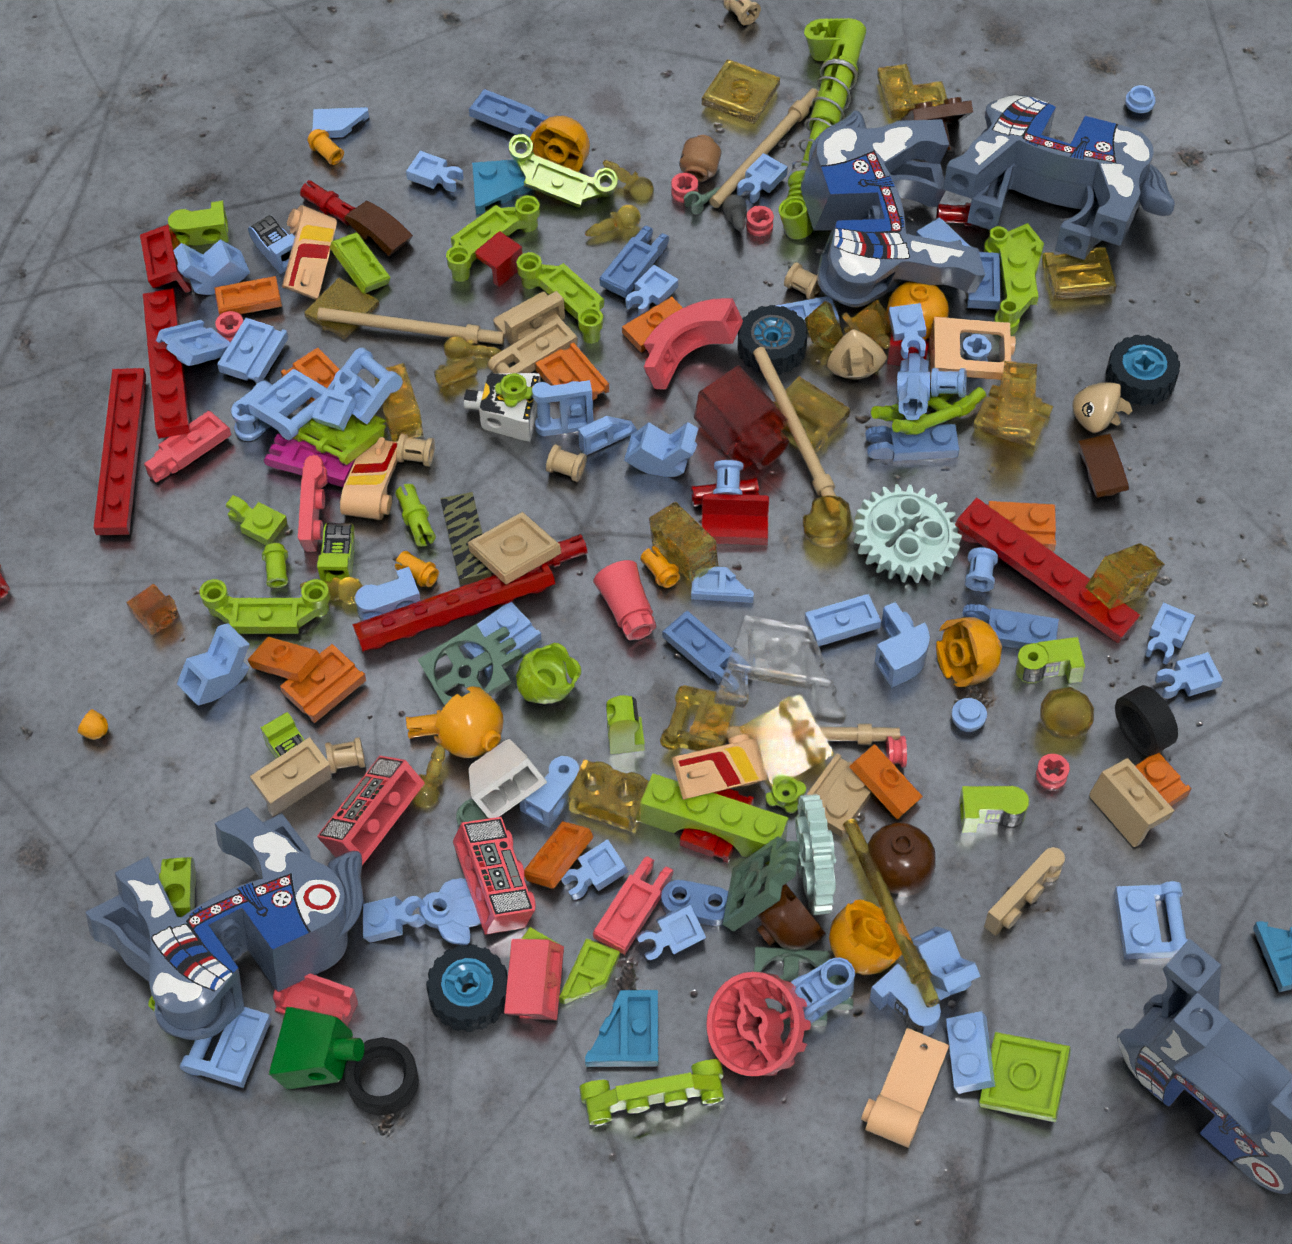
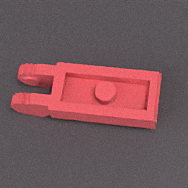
[298,454,328,552]
[593,856,674,955]

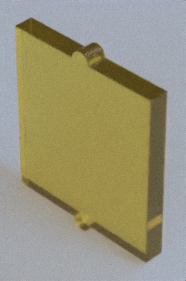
[304,278,379,339]

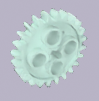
[852,484,962,583]
[795,794,836,915]

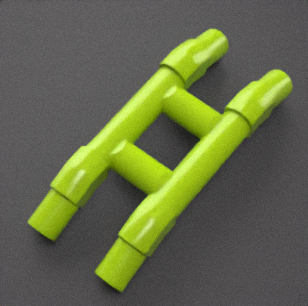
[871,387,987,435]

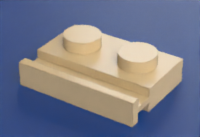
[807,753,873,837]

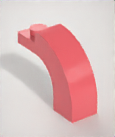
[644,298,743,389]

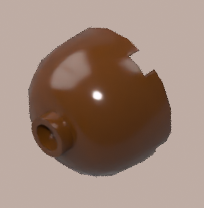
[863,823,936,897]
[756,884,826,951]

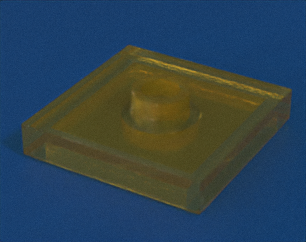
[702,59,780,124]

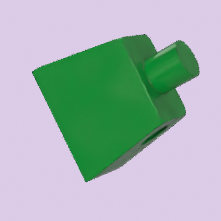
[269,1007,364,1089]

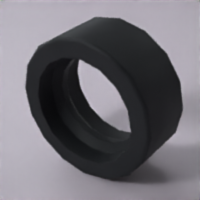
[1115,685,1178,756]
[344,1037,419,1116]

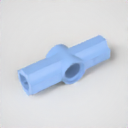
[897,353,930,420]

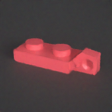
[144,411,231,482]

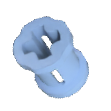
[962,334,991,362]
[931,368,967,397]
[713,460,743,495]
[965,547,998,592]

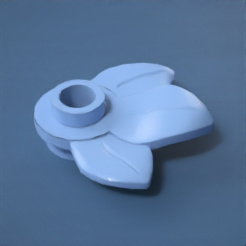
[419,878,481,945]

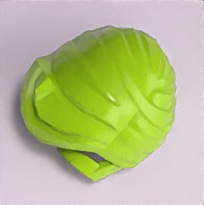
[516,643,581,704]

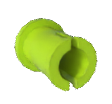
[261,543,288,588]

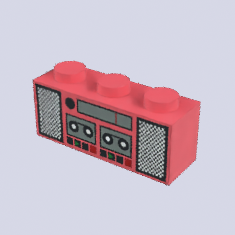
[317,756,425,865]
[453,817,536,935]

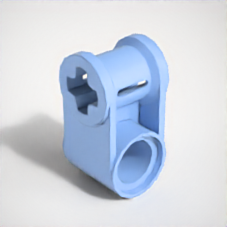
[231,380,272,441]
[791,958,855,1023]

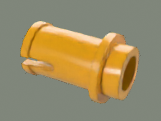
[307,129,344,165]
[640,546,680,588]
[395,551,439,587]
[406,710,441,739]

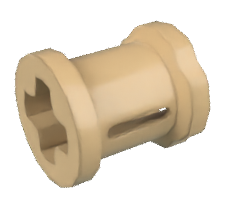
[723,0,761,26]
[784,262,821,300]
[396,433,435,467]
[546,444,587,482]
[325,737,365,774]

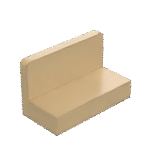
[493,291,565,345]
[250,737,331,817]
[1089,758,1175,847]

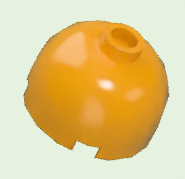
[530,115,590,172]
[885,281,949,341]
[936,617,1002,687]
[434,686,504,758]
[829,899,904,976]

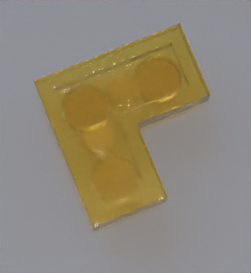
[877,64,948,119]

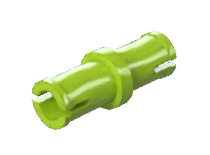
[395,484,436,547]

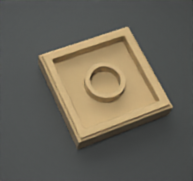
[468,512,561,585]

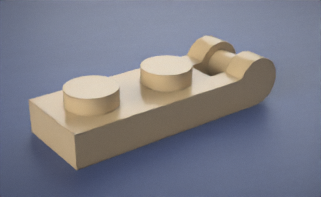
[488,317,578,374]
[984,847,1065,936]

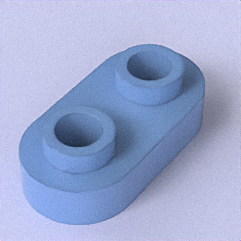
[661,880,728,926]

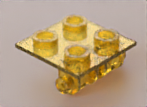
[739,694,835,787]

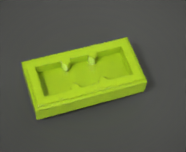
[330,232,391,294]

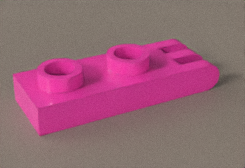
[264,434,356,487]

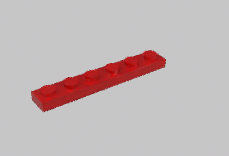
[143,288,190,439]
[93,368,146,535]
[955,497,1140,643]
[352,562,556,651]

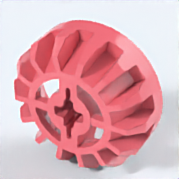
[706,972,811,1076]

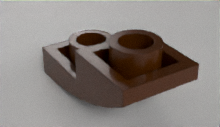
[344,200,413,256]
[1078,434,1129,498]

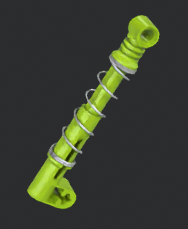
[778,18,866,239]

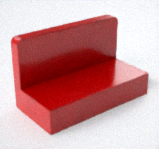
[140,224,192,293]
[701,494,769,545]

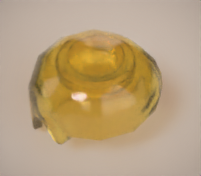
[803,495,853,548]
[1040,687,1094,740]

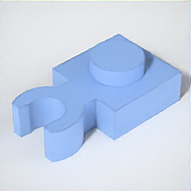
[406,151,464,192]
[737,153,788,203]
[626,265,678,316]
[888,303,926,359]
[311,370,362,431]
[1145,602,1195,664]
[1155,652,1223,698]
[561,839,629,900]
[363,896,425,943]
[636,903,706,960]

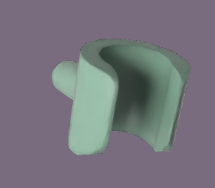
[684,186,721,215]

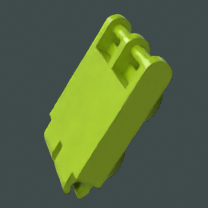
[293,414,386,465]

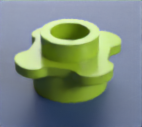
[495,373,532,407]
[765,774,806,814]

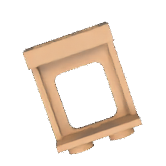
[929,317,1017,393]

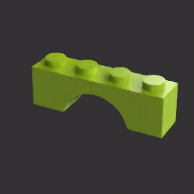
[640,773,788,865]

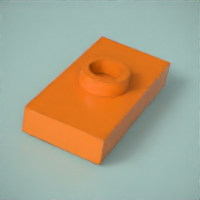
[214,276,282,315]
[622,297,683,353]
[247,637,322,682]
[849,744,923,820]
[524,821,594,889]

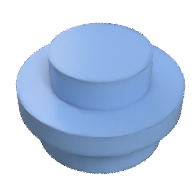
[1125,85,1155,113]
[952,698,987,732]

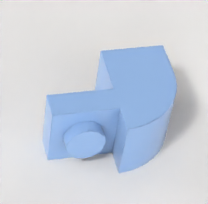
[173,239,250,295]
[624,422,698,477]
[874,602,930,688]
[177,623,250,706]
[905,926,981,1000]

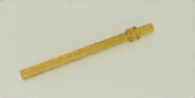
[843,819,940,1008]

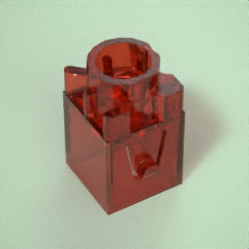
[694,365,790,470]

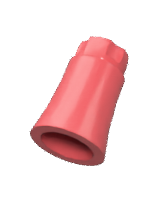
[593,560,656,641]

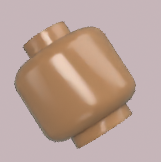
[679,135,721,182]

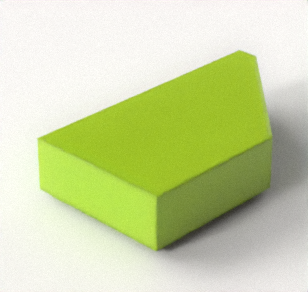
[1008,223,1044,276]
[559,939,620,1004]

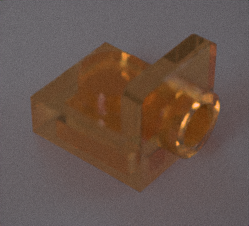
[126,584,180,635]

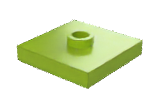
[979,1032,1071,1122]

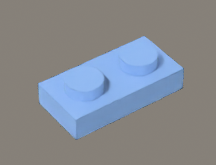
[804,594,881,647]
[946,1011,995,1094]

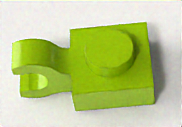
[225,495,287,545]

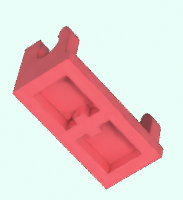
[504,939,564,1021]
[273,973,358,1026]

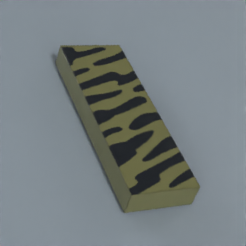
[440,492,492,585]

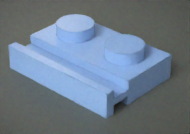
[217,318,288,384]
[156,320,230,366]
[460,602,542,678]

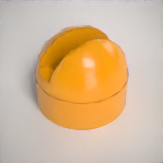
[77,709,108,740]

